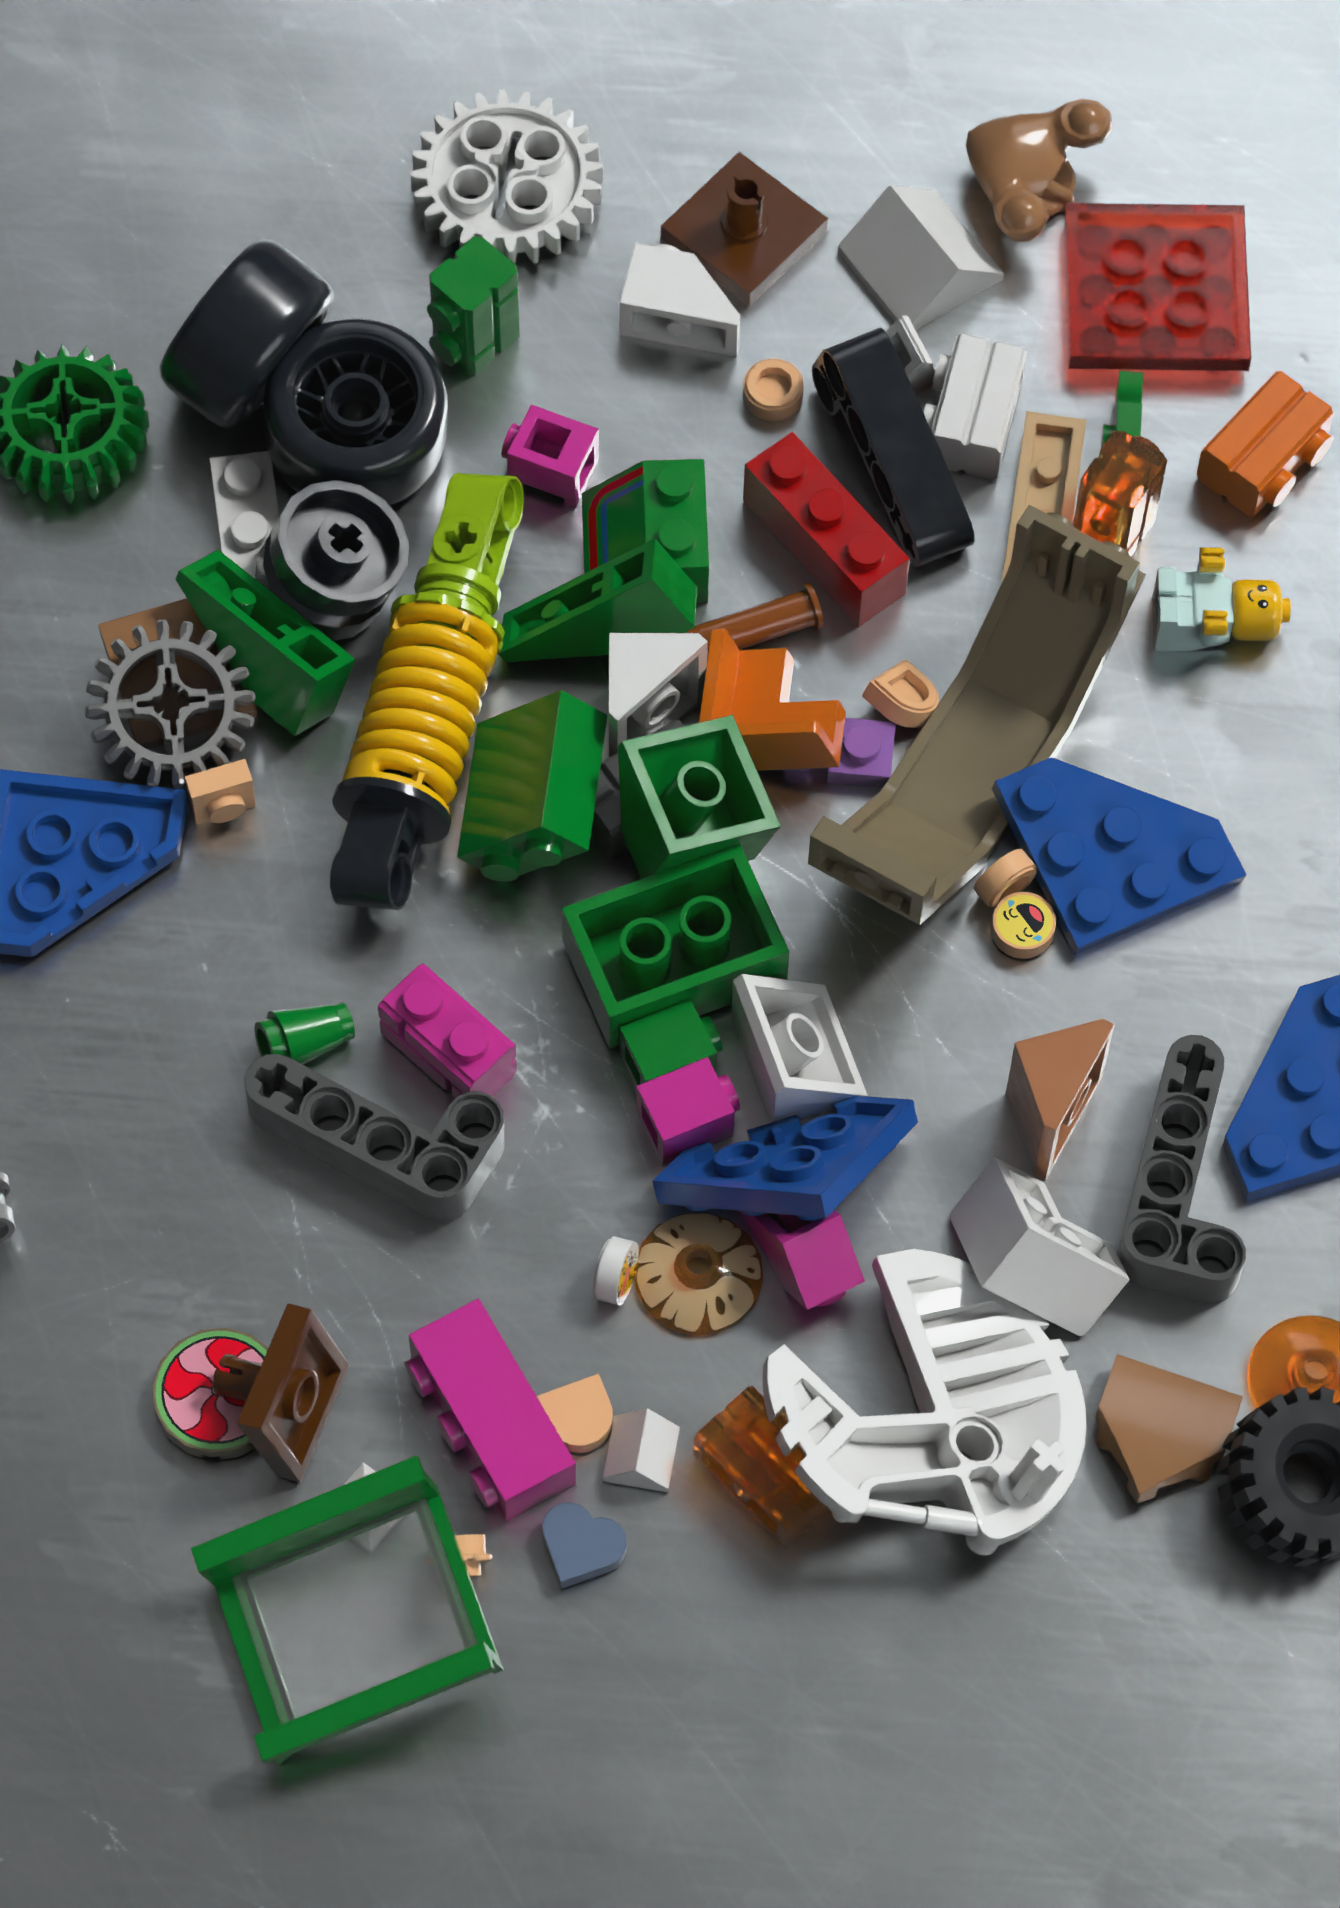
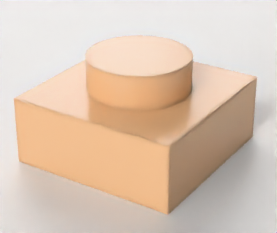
[185,759,256,824]

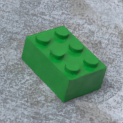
[562,844,790,1049]

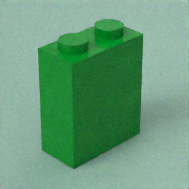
[457,690,608,882]

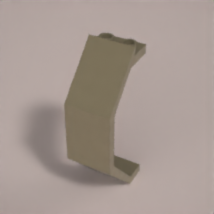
[808,505,1146,925]

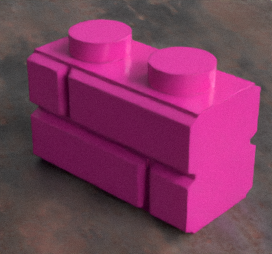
[378,963,517,1099]

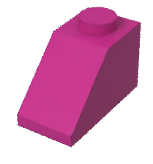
[740,1210,865,1310]

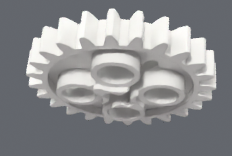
[410,89,603,264]

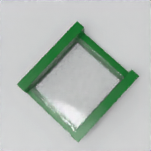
[191,1455,503,1765]

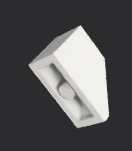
[620,243,740,357]

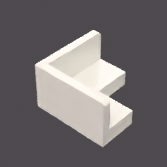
[950,1157,1130,1336]

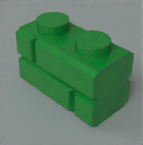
[427,236,520,375]

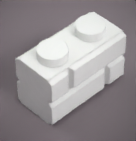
[924,333,1027,480]

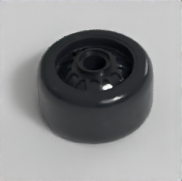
[159,239,335,429]
[263,318,448,506]

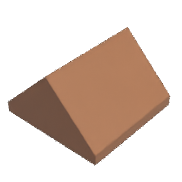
[1005,1019,1115,1180]

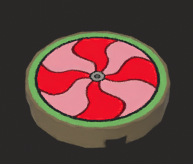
[152,1328,268,1459]

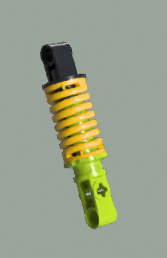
[330,473,524,910]

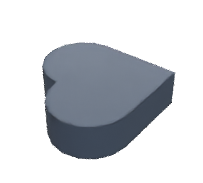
[542,1502,627,1589]

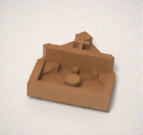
[1095,1354,1243,1503]

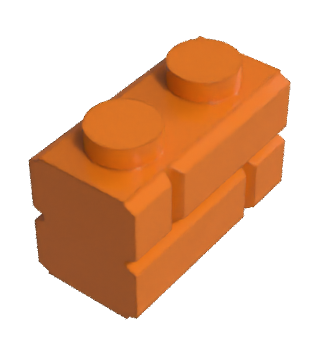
[1196,370,1334,517]

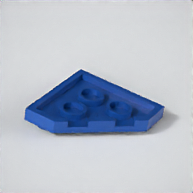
[991,757,1247,955]
[0,769,189,957]
[1223,975,1340,1202]
[652,1096,918,1221]

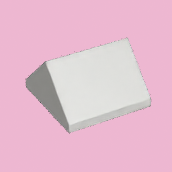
[838,185,1004,331]
[609,633,708,757]
[731,974,868,1122]

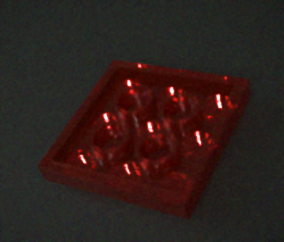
[1064,203,1251,371]

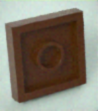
[660,152,828,307]
[213,1303,350,1483]

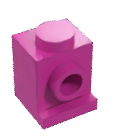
[501,404,599,508]

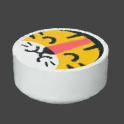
[593,1236,639,1306]

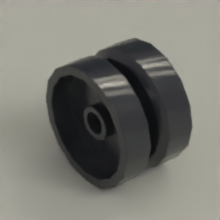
[255,480,409,641]

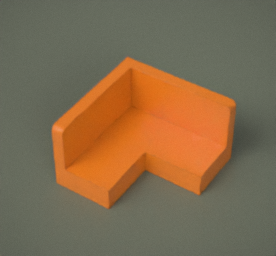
[699,628,846,771]

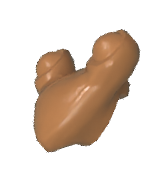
[966,98,1112,242]

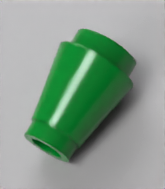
[254,1002,355,1065]

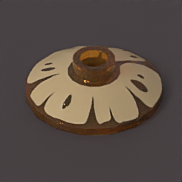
[634,1212,763,1336]

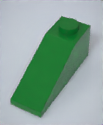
[499,538,697,662]
[175,550,355,736]

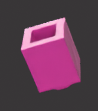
[636,1057,740,1165]

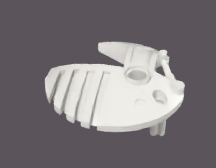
[763,1249,1086,1555]

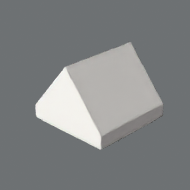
[885,315,935,393]
[603,1408,680,1492]

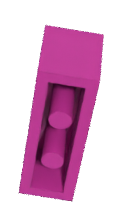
[404,1298,576,1522]

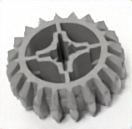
[85,619,255,789]

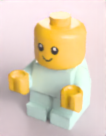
[1152,547,1291,651]

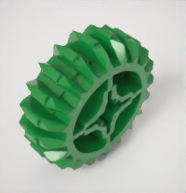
[0,344,149,505]

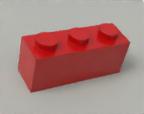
[743,431,910,628]

